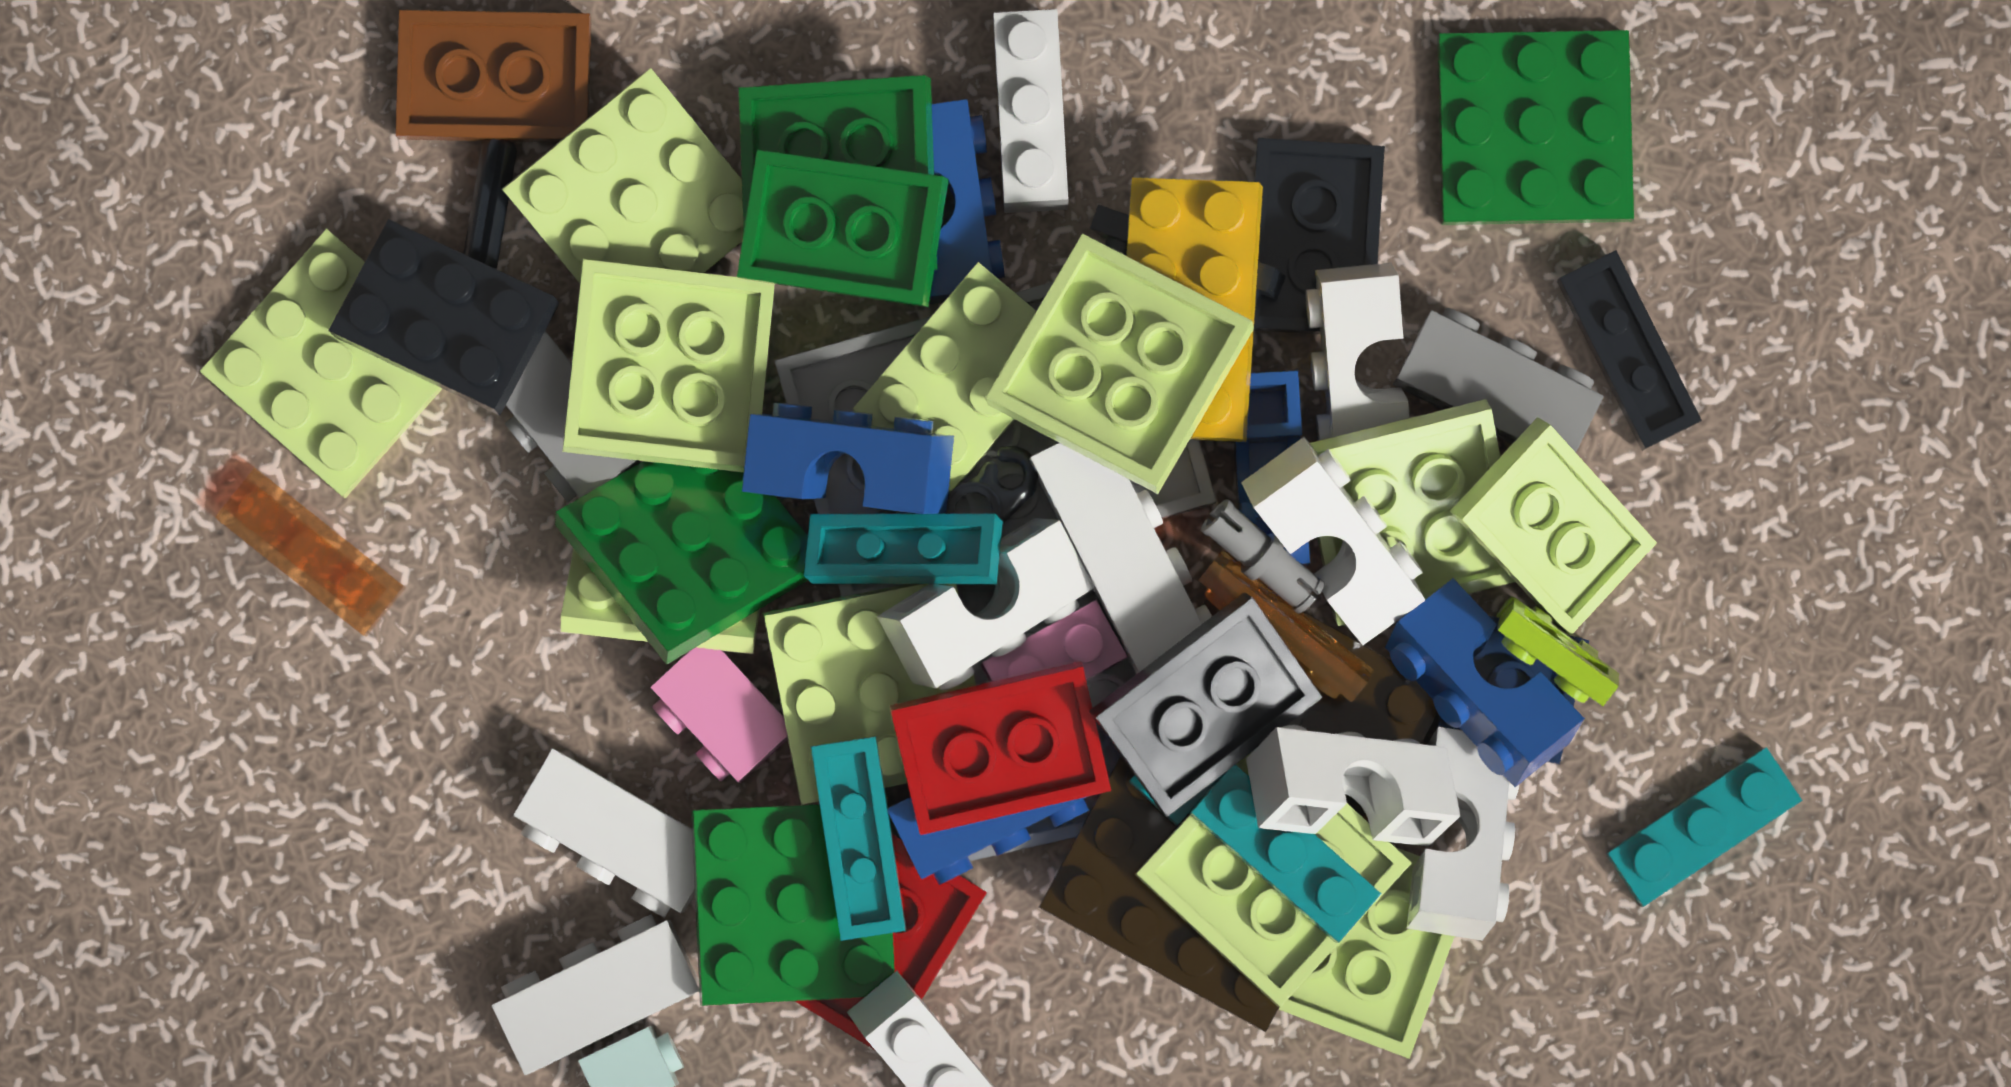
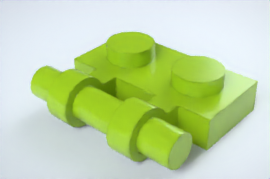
[1497,596,1619,706]

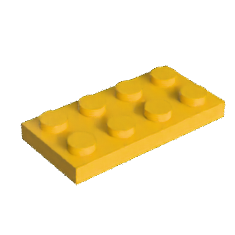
[1127,177,1263,442]

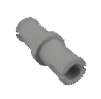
[1201,499,1325,614]

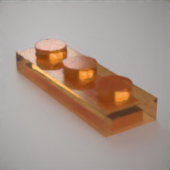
[215,468,406,637]
[1198,550,1374,702]

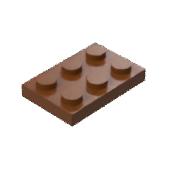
[396,10,591,143]

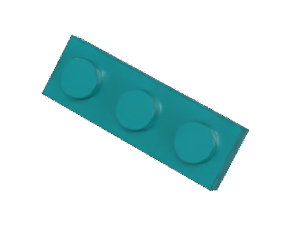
[804,514,1003,584]
[811,736,906,941]
[1605,747,1803,907]
[1189,764,1382,943]

